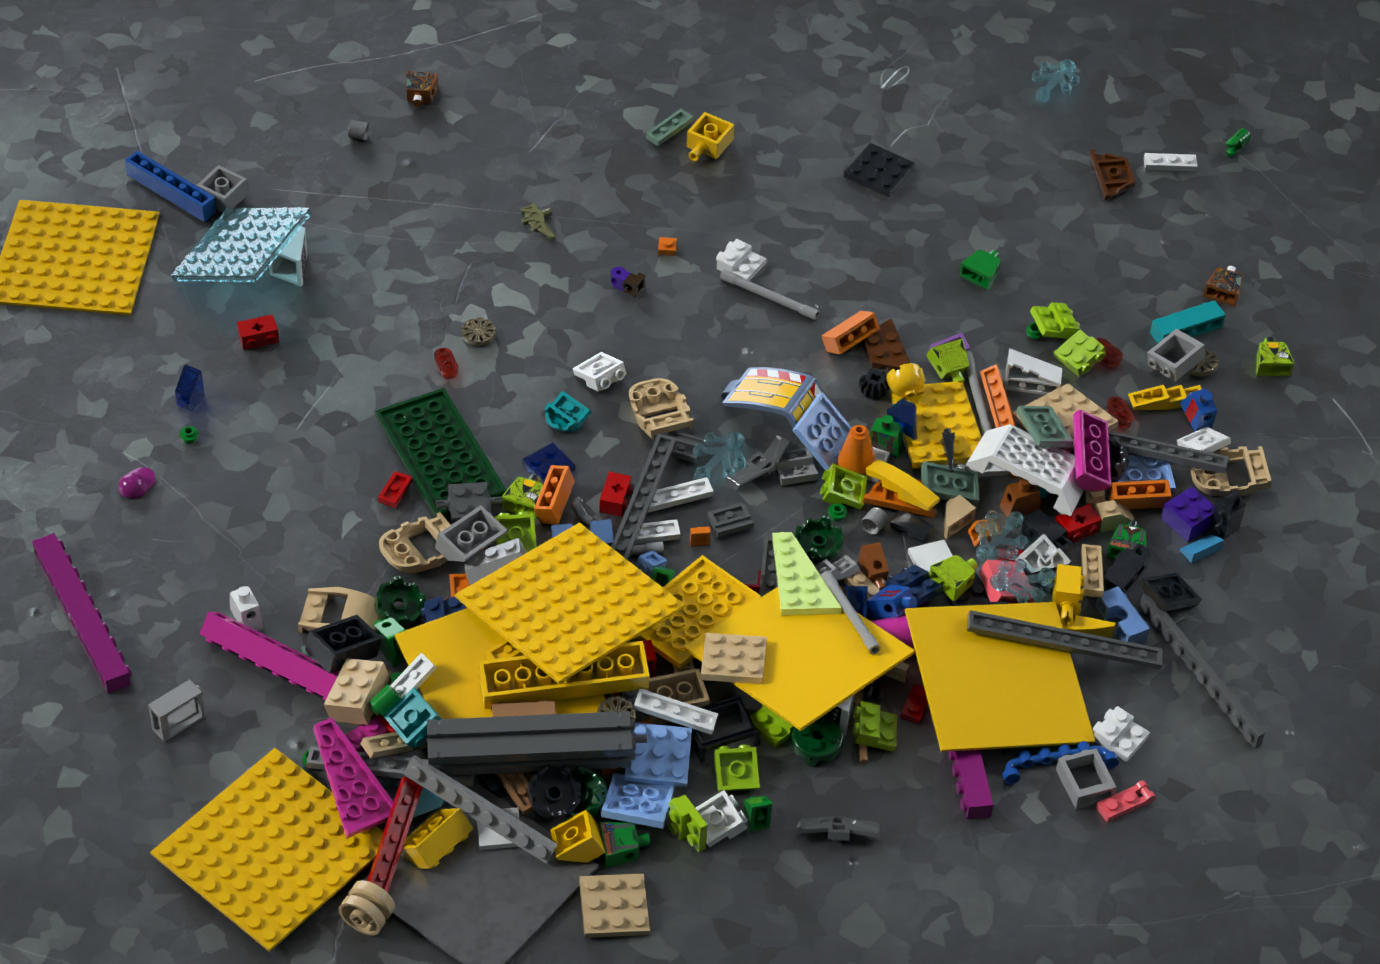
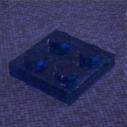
[522,442,576,484]

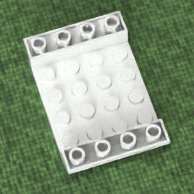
[966,424,1084,516]

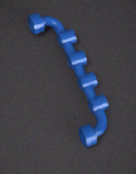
[1002,741,1119,785]

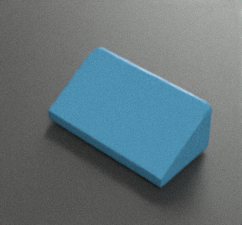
[1180,534,1224,563]

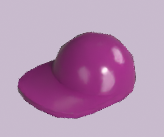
[118,467,156,498]

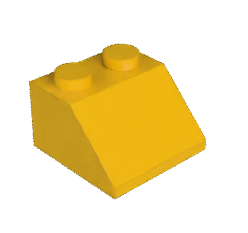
[550,810,605,863]

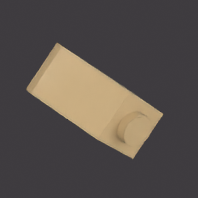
[944,495,976,539]
[1095,500,1135,533]

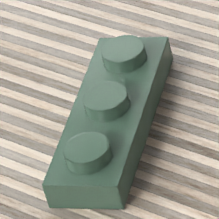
[646,109,693,146]

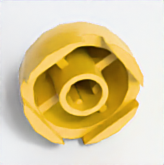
[886,363,925,398]

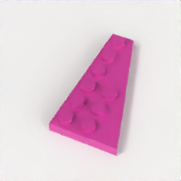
[313,718,394,839]

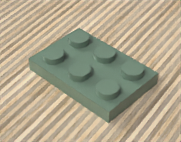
[1016,406,1074,448]
[921,461,979,505]

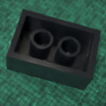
[305,615,382,674]

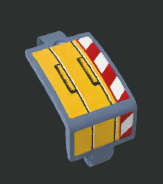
[721,367,827,428]

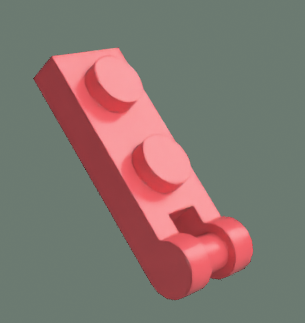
[1096,780,1156,822]

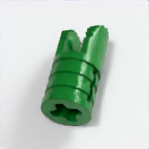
[1226,128,1251,157]

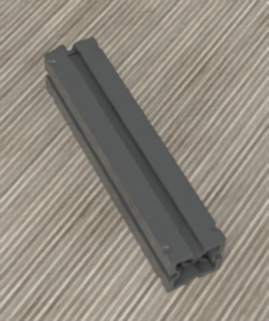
[427,711,647,776]

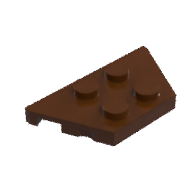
[1089,150,1136,200]
[861,319,910,371]

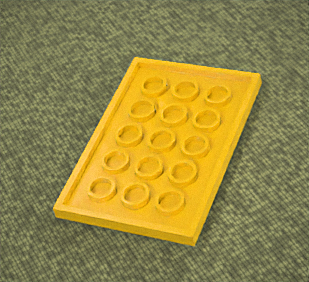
[889,381,982,468]
[636,555,761,669]

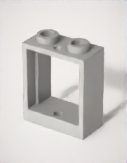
[1147,329,1205,382]
[148,679,205,742]
[1056,748,1117,809]

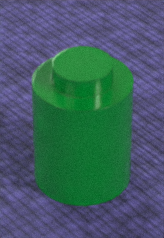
[369,684,402,716]

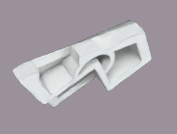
[1015,534,1071,573]

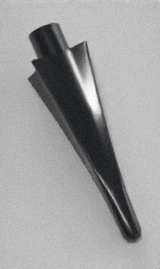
[941,428,955,473]

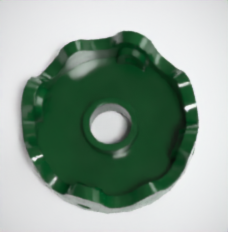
[795,515,844,562]
[374,576,426,627]
[792,716,844,767]
[553,766,607,818]

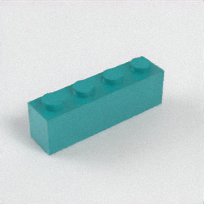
[1150,300,1226,343]

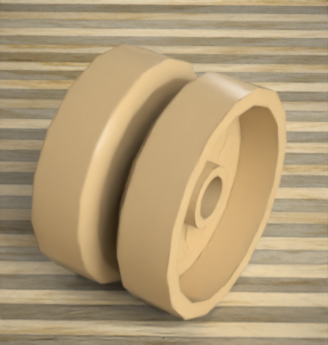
[339,880,395,935]

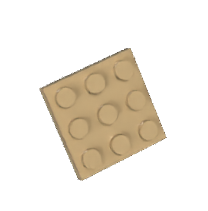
[701,633,767,684]
[579,874,650,938]

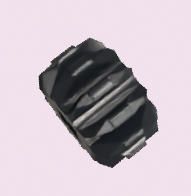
[859,368,890,399]

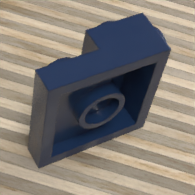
[886,565,943,607]
[421,595,467,623]

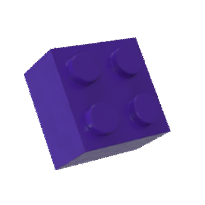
[1161,487,1215,542]

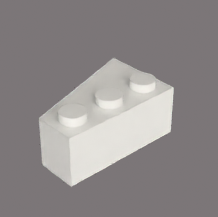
[1004,348,1062,395]

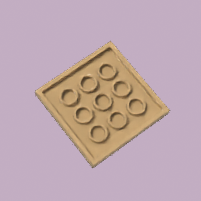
[1012,383,1119,453]

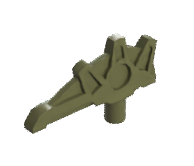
[521,203,555,240]

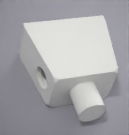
[230,586,264,631]

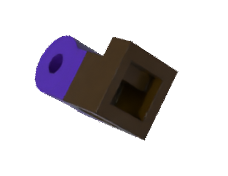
[611,267,645,297]

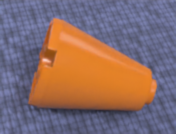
[838,425,876,475]

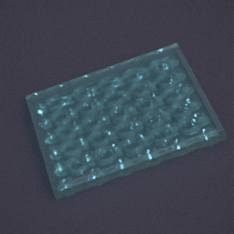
[171,207,312,282]

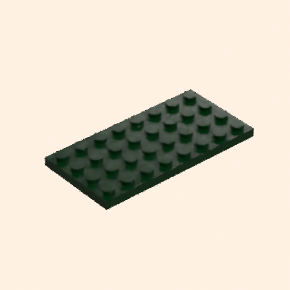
[375,388,507,518]

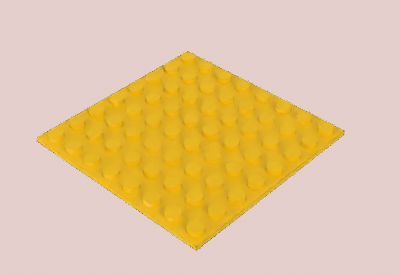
[0,200,160,315]
[455,523,684,684]
[684,587,915,731]
[905,602,1095,752]
[395,608,611,719]
[150,748,383,952]

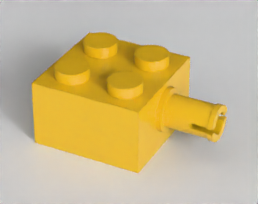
[687,112,734,161]
[1052,564,1085,626]

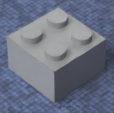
[197,165,248,214]

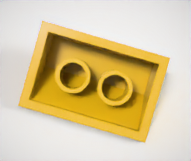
[401,808,474,869]

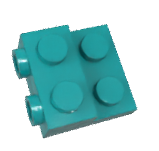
[384,687,443,749]

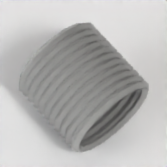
[348,119,369,141]
[861,507,888,534]

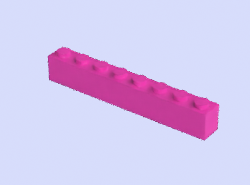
[200,611,340,701]

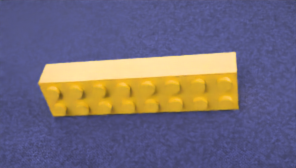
[479,641,650,709]

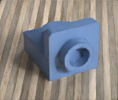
[636,551,668,578]

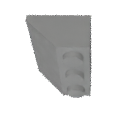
[435,505,508,562]
[464,538,527,585]

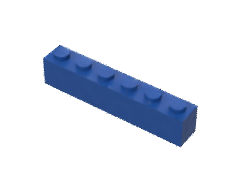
[125,151,217,222]

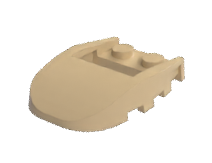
[629,378,693,439]
[1190,446,1271,497]
[379,512,451,573]
[298,587,380,633]

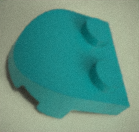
[545,391,592,433]

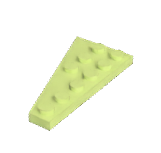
[772,532,842,615]

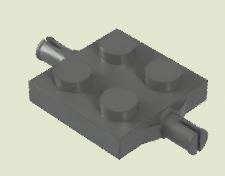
[436,482,503,522]

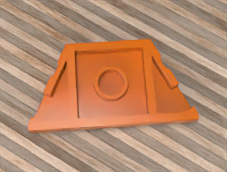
[863,479,937,518]

